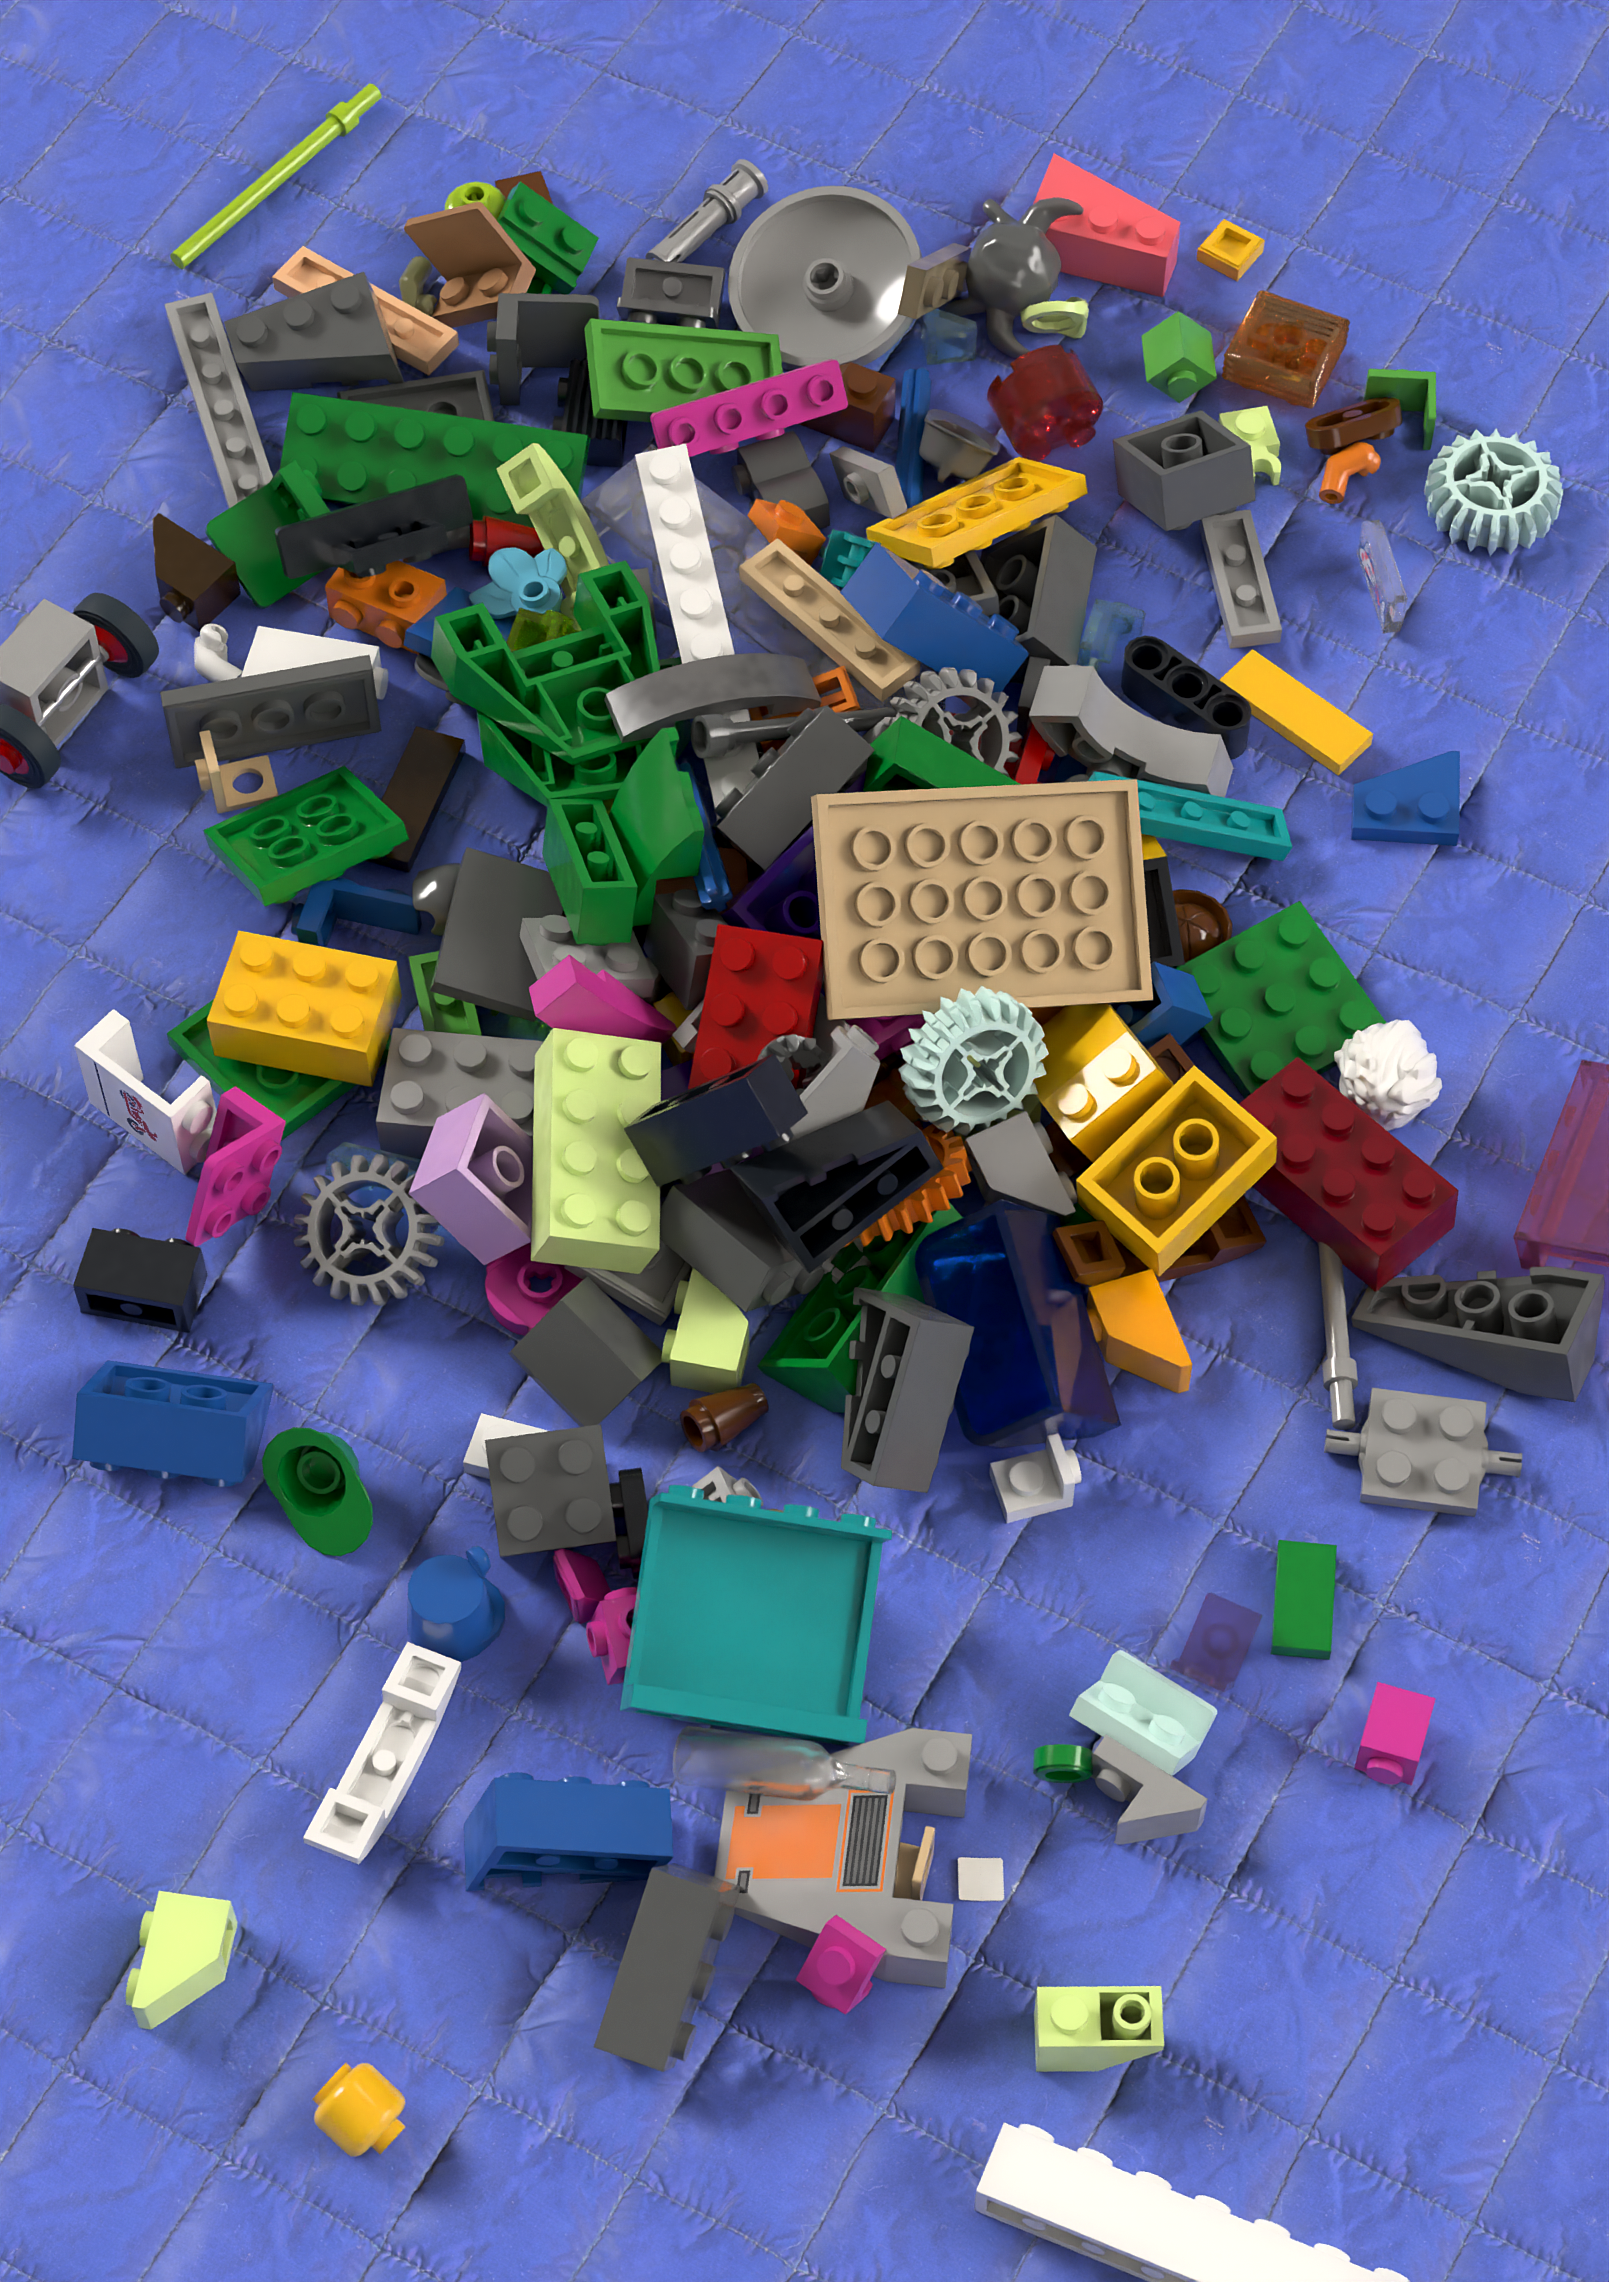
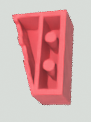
[1033,153,1181,297]

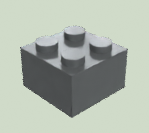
[1113,410,1256,531]
[485,1424,616,1558]

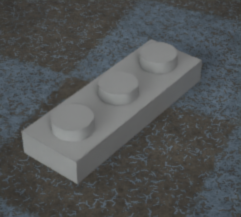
[1199,509,1282,649]

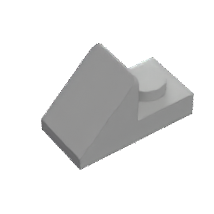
[1091,1735,1208,1845]

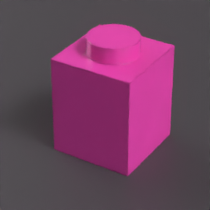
[1354,1682,1436,1785]

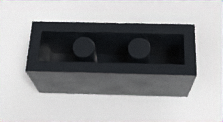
[624,1053,808,1187]

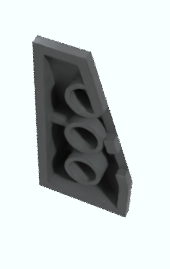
[1351,1266,1605,1402]

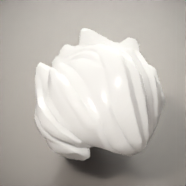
[1334,1019,1442,1131]

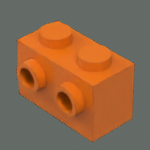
[325,560,447,655]

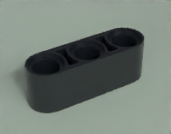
[1121,636,1251,760]

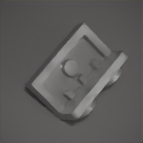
[616,257,726,329]

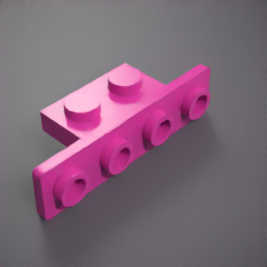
[650,359,848,457]

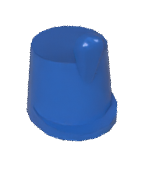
[407,1546,505,1663]

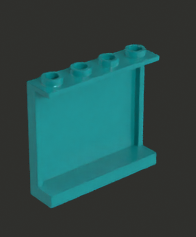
[620,1485,893,1747]

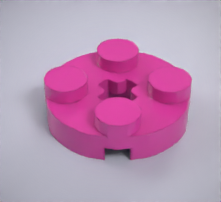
[485,1242,583,1336]

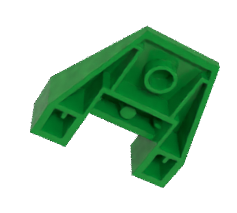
[431,560,660,765]
[476,657,691,807]

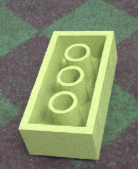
[531,1028,661,1274]

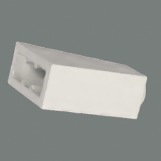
[241,626,388,700]

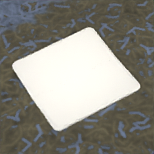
[958,1857,1004,1901]

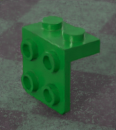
[205,460,331,609]

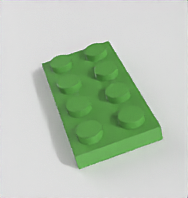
[584,318,786,429]

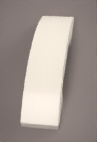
[303,1642,461,1864]

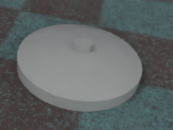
[728,186,923,371]

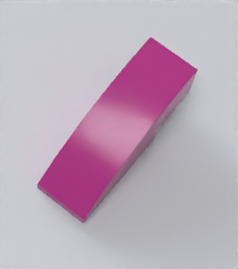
[529,954,677,1045]

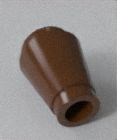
[680,1382,769,1452]

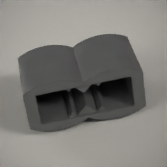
[731,431,830,532]

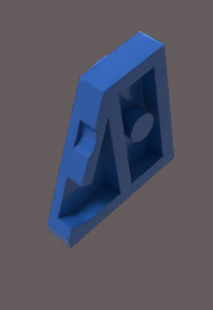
[1351,751,1460,846]

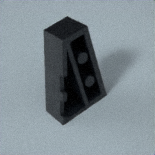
[730,1100,944,1273]

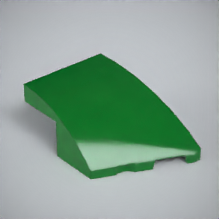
[608,727,705,926]

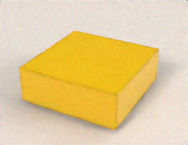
[1196,219,1265,281]

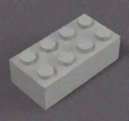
[376,1028,544,1159]

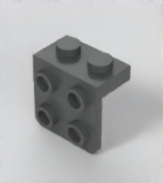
[487,293,600,406]

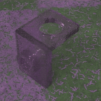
[1169,1592,1263,1692]

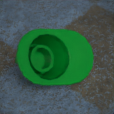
[262,1427,373,1556]

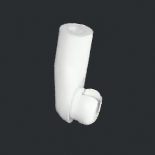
[194,623,243,682]

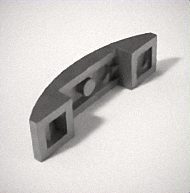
[605,653,822,743]

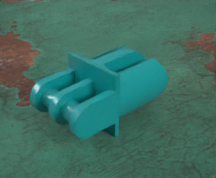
[819,529,882,588]

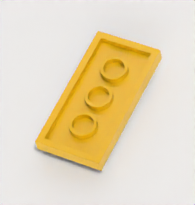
[866,457,1088,569]

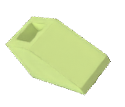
[662,1268,749,1393]
[126,1891,238,2030]
[1034,1986,1164,2072]

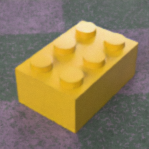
[207,930,402,1087]
[1076,1065,1277,1277]

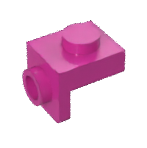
[795,1915,886,2015]

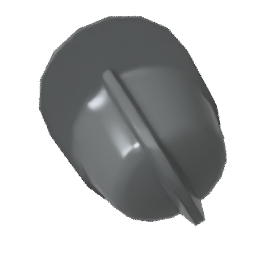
[919,409,1000,483]

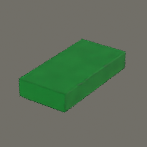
[1271,1540,1337,1660]

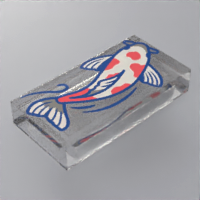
[1357,520,1408,634]

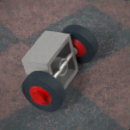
[0,593,159,789]

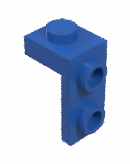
[291,878,422,948]

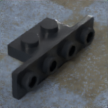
[275,474,473,579]

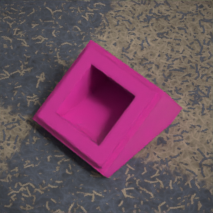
[553,1548,611,1624]

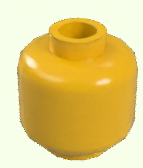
[312,2063,406,2157]

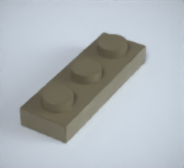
[897,243,972,319]

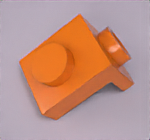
[747,499,826,566]

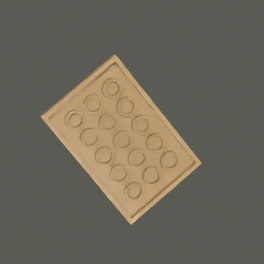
[811,779,1153,1021]

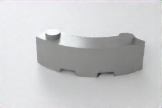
[1029,665,1233,797]

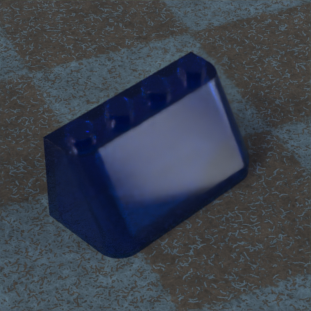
[915,1199,1121,1449]

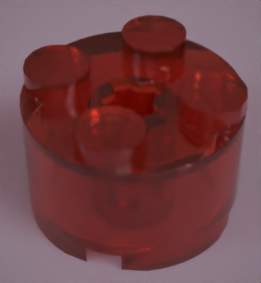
[987,345,1103,462]

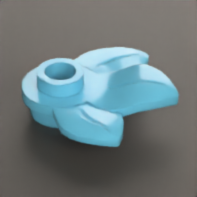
[469,547,567,625]

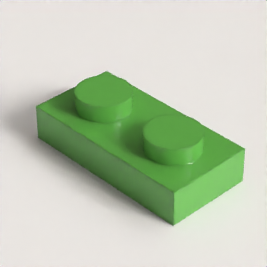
[409,951,482,1036]

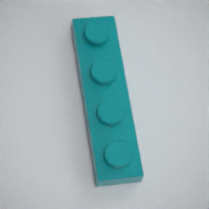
[1088,771,1293,861]

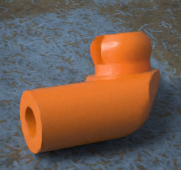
[1319,442,1381,504]

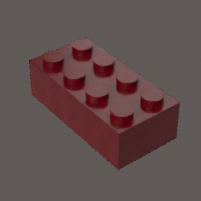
[1239,1057,1459,1292]

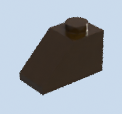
[152,513,241,632]

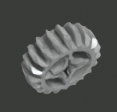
[881,667,1022,778]
[293,1154,445,1306]

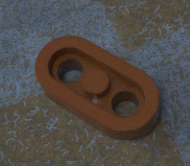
[1305,397,1403,455]

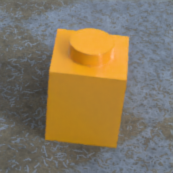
[1080,1269,1192,1393]

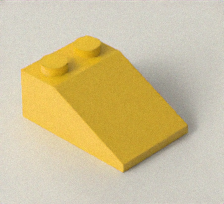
[1033,1003,1174,1163]

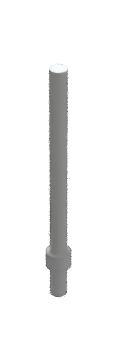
[1318,1242,1358,1430]

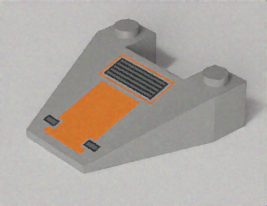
[714,1728,972,1988]

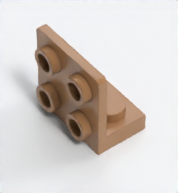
[404,202,536,328]

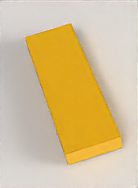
[1219,649,1373,776]

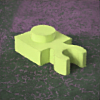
[1218,406,1281,486]

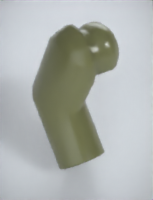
[398,256,438,317]

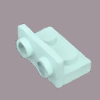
[1069,1650,1217,1777]

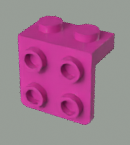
[185,1086,286,1247]

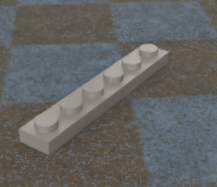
[164,293,273,509]

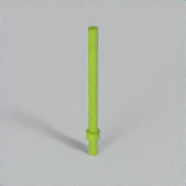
[170,83,382,269]

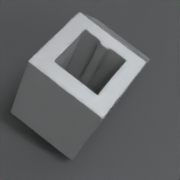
[963,1111,1078,1226]

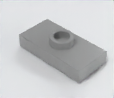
[829,446,907,519]

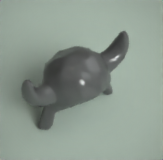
[945,197,1084,359]

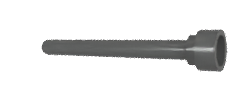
[691,707,898,758]

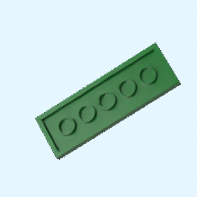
[280,392,590,528]

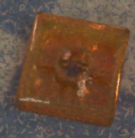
[1222,290,1350,408]

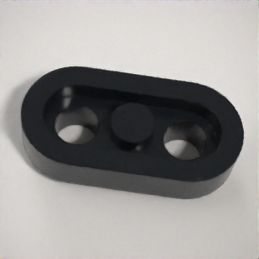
[609,1467,648,1579]

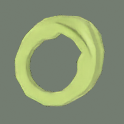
[1020,297,1089,339]

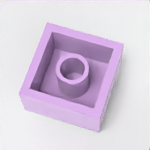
[409,1093,533,1265]

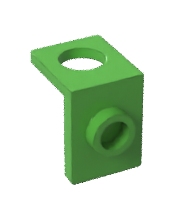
[1363,369,1436,450]

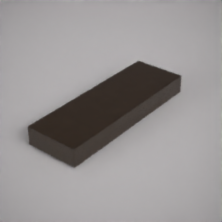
[365,726,466,873]

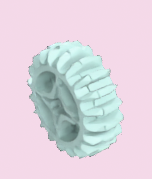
[1424,428,1563,556]
[898,986,1049,1137]

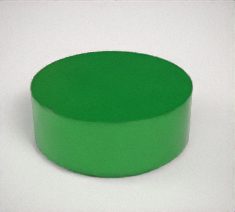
[1033,1744,1093,1783]

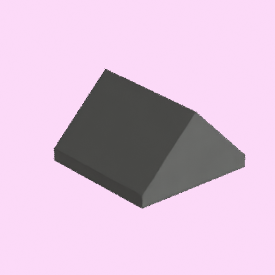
[508,1276,662,1427]

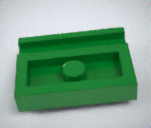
[496,181,599,295]

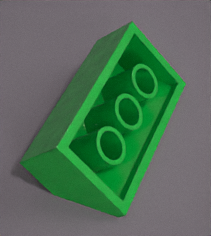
[757,1201,984,1413]

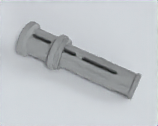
[645,159,768,263]

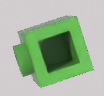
[1141,311,1217,403]

